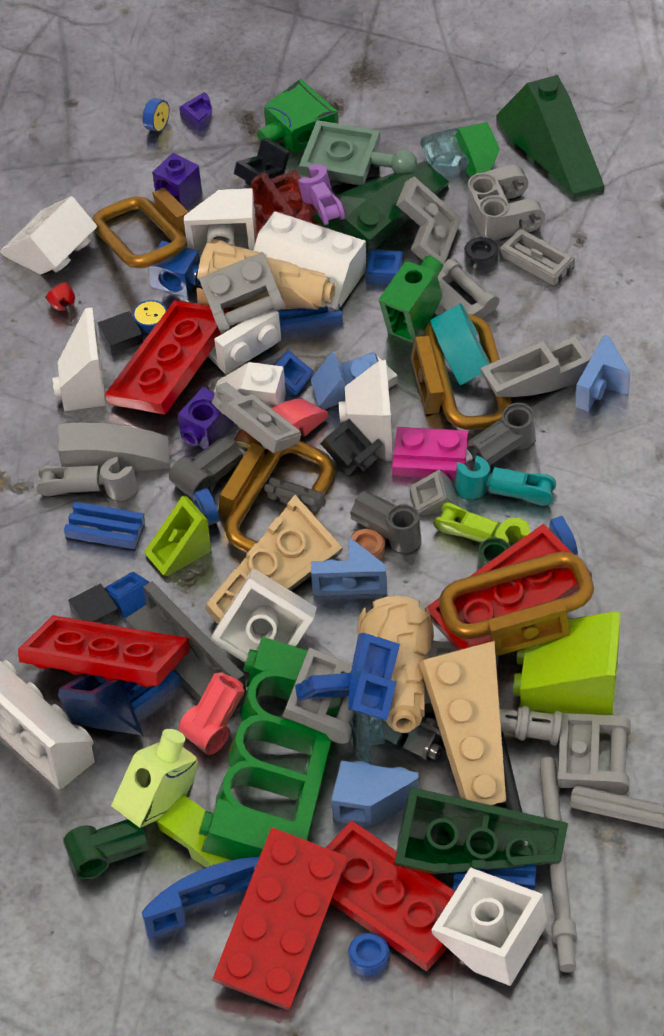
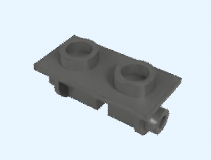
[368,716,443,761]

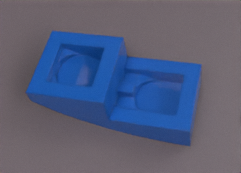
[348,633,400,720]

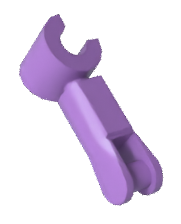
[298,164,345,225]

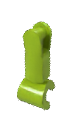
[433,502,530,545]

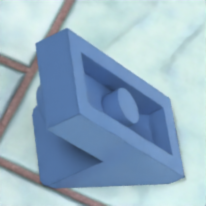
[576,335,630,412]
[311,351,379,410]
[311,538,387,596]

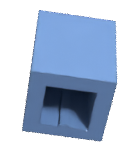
[331,761,420,827]

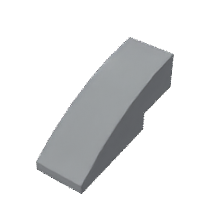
[480,336,591,397]
[58,422,170,472]

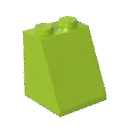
[513,611,621,715]

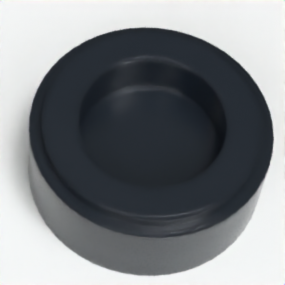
[464,237,498,270]

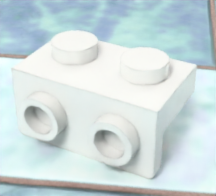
[207,309,281,374]

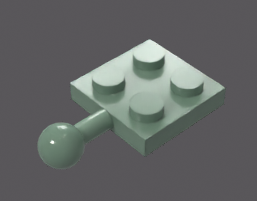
[299,120,417,185]

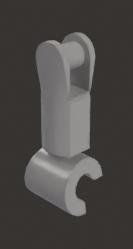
[37,456,138,501]

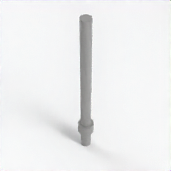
[540,757,577,972]

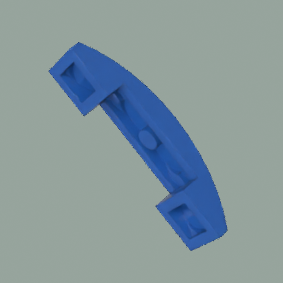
[142,857,260,939]

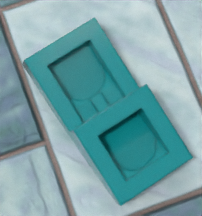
[430,303,491,385]

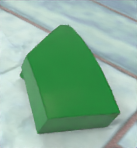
[455,122,500,177]

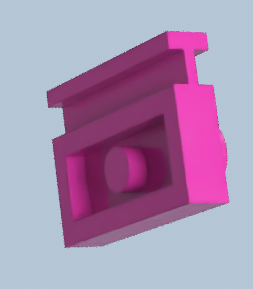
[392,427,468,480]

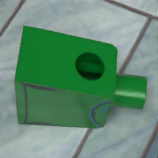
[257,78,339,153]

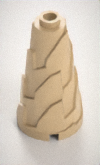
[196,239,335,310]
[357,596,434,733]

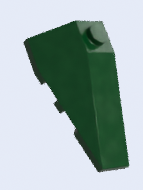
[496,75,605,199]

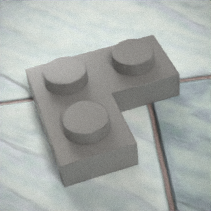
[396,176,462,264]

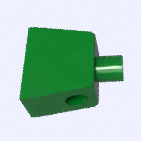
[379,256,443,344]

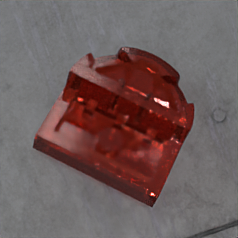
[251,170,318,225]

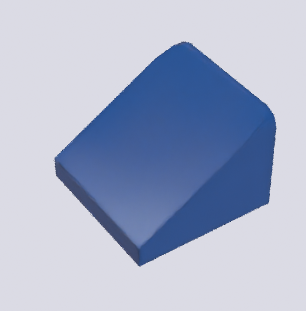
[274,350,314,397]
[105,572,149,618]

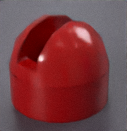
[45,282,76,312]

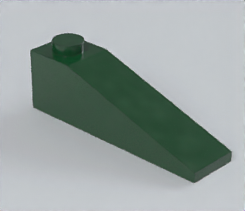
[312,161,449,257]
[394,787,568,874]

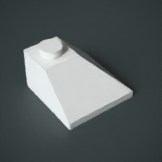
[52,307,106,411]
[338,360,393,462]

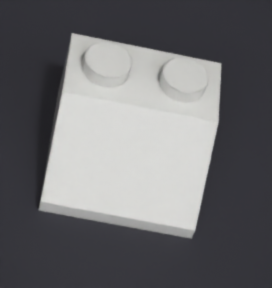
[184,188,257,259]
[0,196,98,275]
[210,568,317,662]
[431,868,548,986]

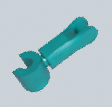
[455,455,556,506]

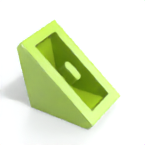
[144,496,212,576]

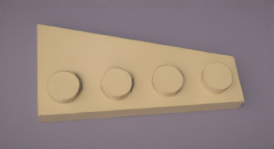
[205,495,343,624]
[419,641,506,806]

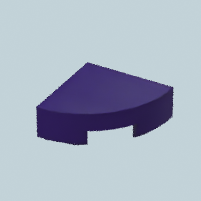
[179,92,212,132]

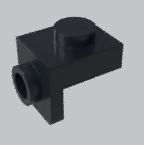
[233,138,290,188]
[320,419,383,476]

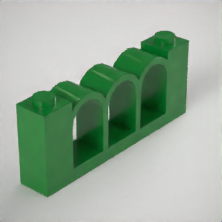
[198,637,342,860]

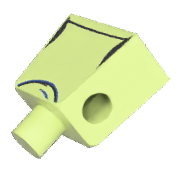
[111,729,198,828]

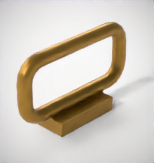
[92,188,189,268]
[411,314,512,430]
[218,441,335,553]
[439,551,594,656]

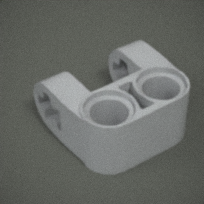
[468,165,546,241]

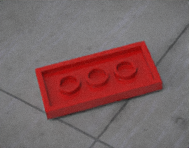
[104,300,231,414]
[425,523,592,650]
[18,615,189,687]
[325,820,455,972]
[212,827,347,1011]

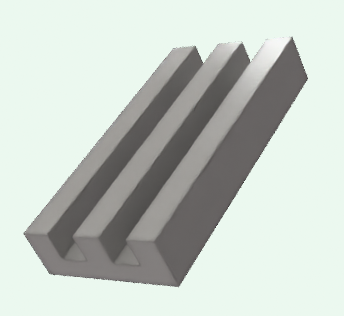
[500,228,575,286]

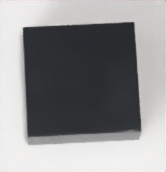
[98,311,143,354]
[68,583,120,624]

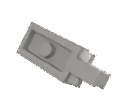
[212,382,301,453]

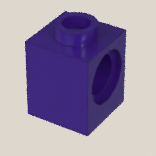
[152,153,202,209]
[178,387,234,449]

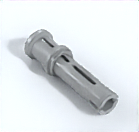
[499,706,562,746]

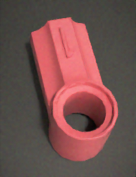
[178,672,245,755]

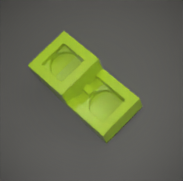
[157,794,231,868]

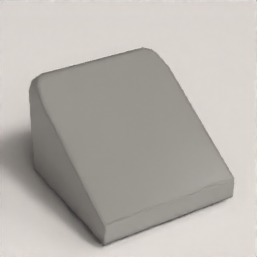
[409,469,460,516]

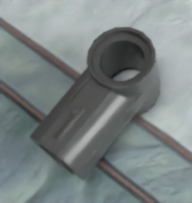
[467,403,536,466]
[169,436,243,499]
[350,491,422,553]

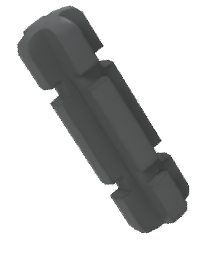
[264,477,326,513]

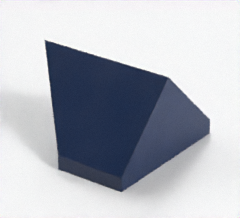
[58,674,143,735]

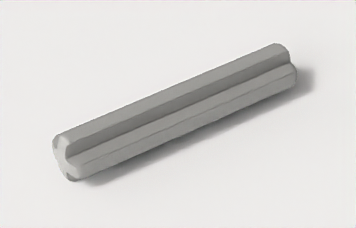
[570,785,664,829]

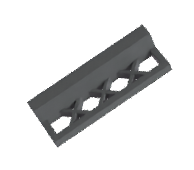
[125,581,247,708]

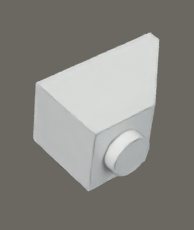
[214,362,286,408]

